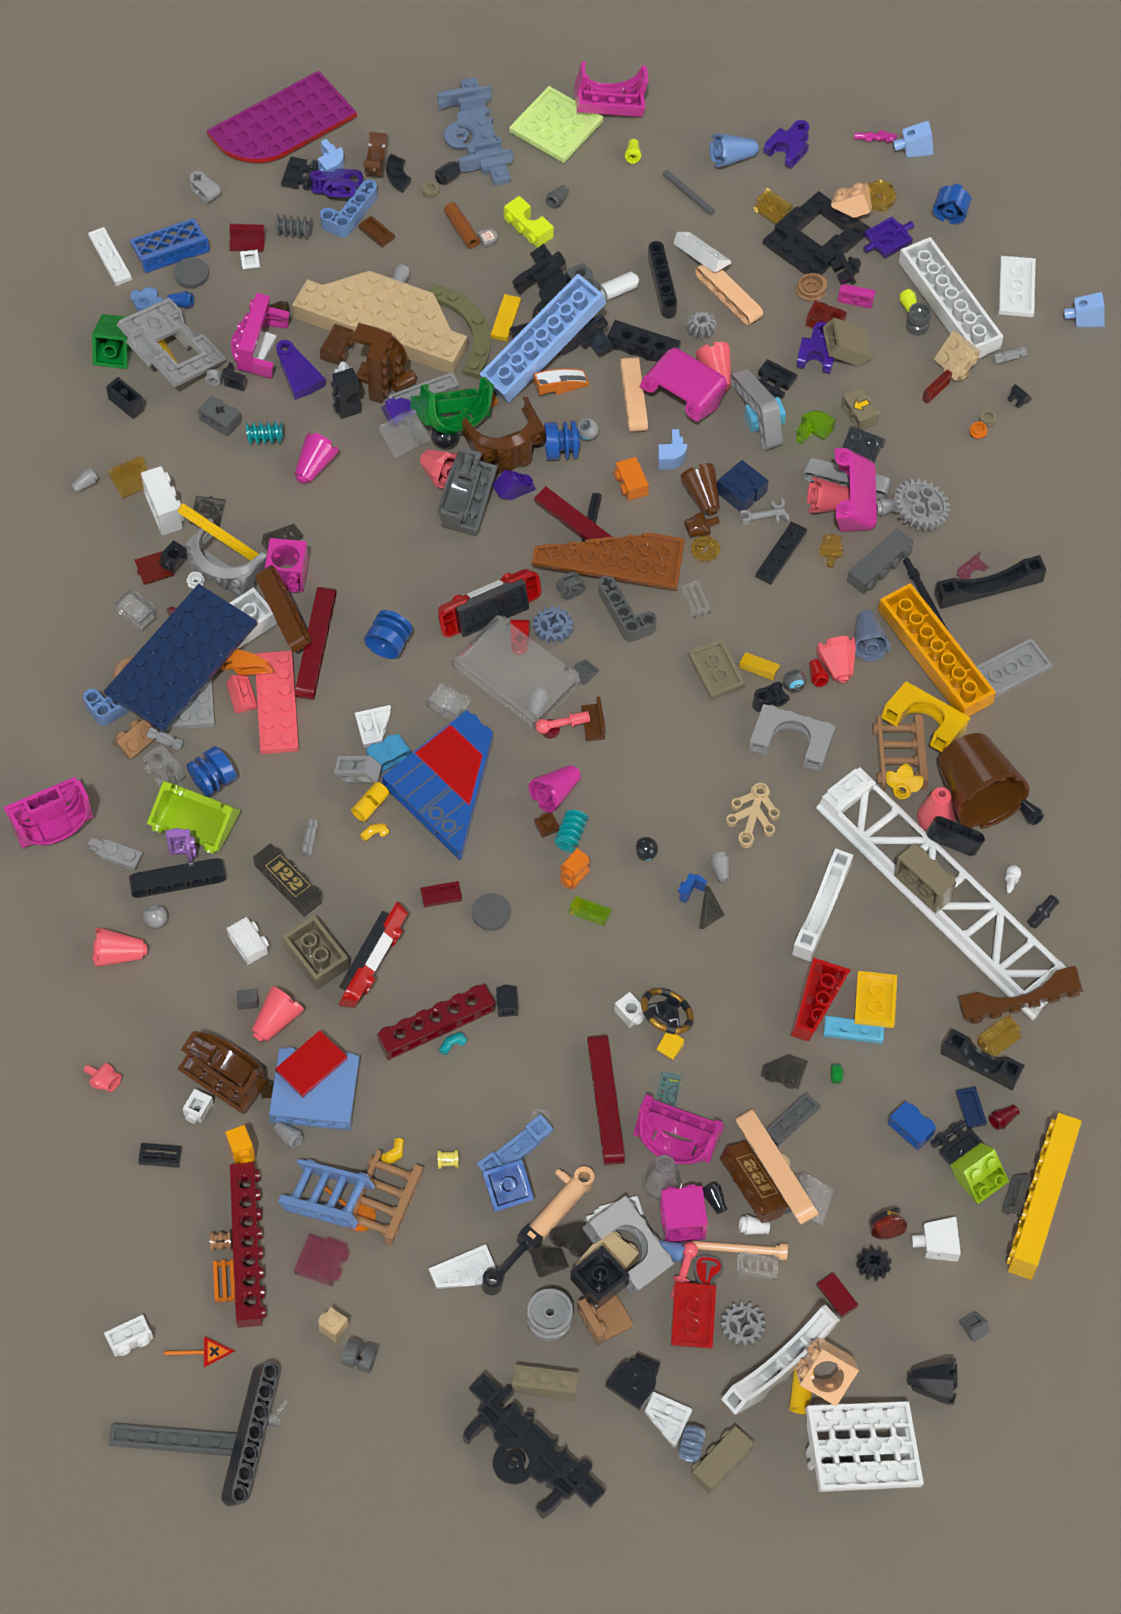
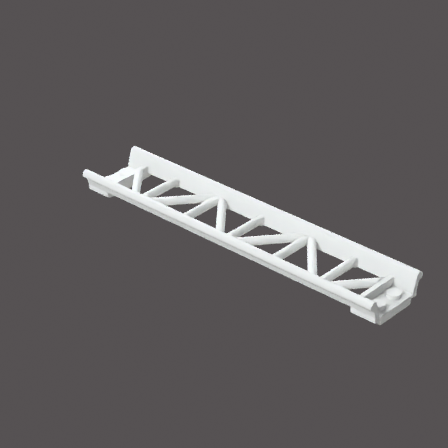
[816,767,1067,1021]

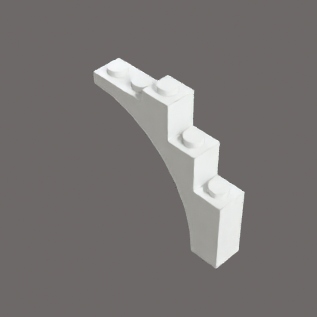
[722,1305,840,1415]

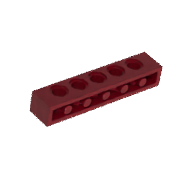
[377,984,495,1061]

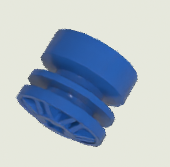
[544,420,580,460]
[364,610,413,659]
[186,746,237,797]

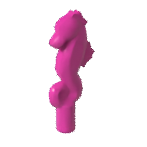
[854,130,897,143]

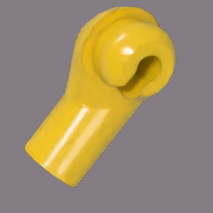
[359,823,389,842]
[381,1138,404,1164]

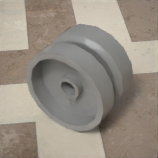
[527,1289,573,1342]

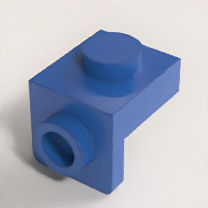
[678,873,707,903]

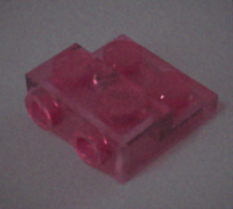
[294,1234,350,1287]

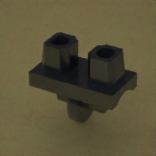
[830,251,861,285]

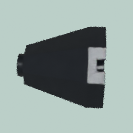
[908,1358,958,1405]

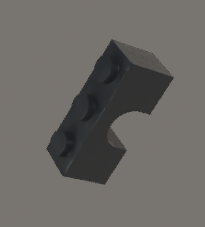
[331,367,361,419]

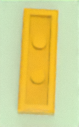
[490,294,521,342]

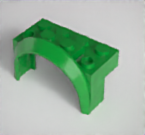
[410,377,494,435]

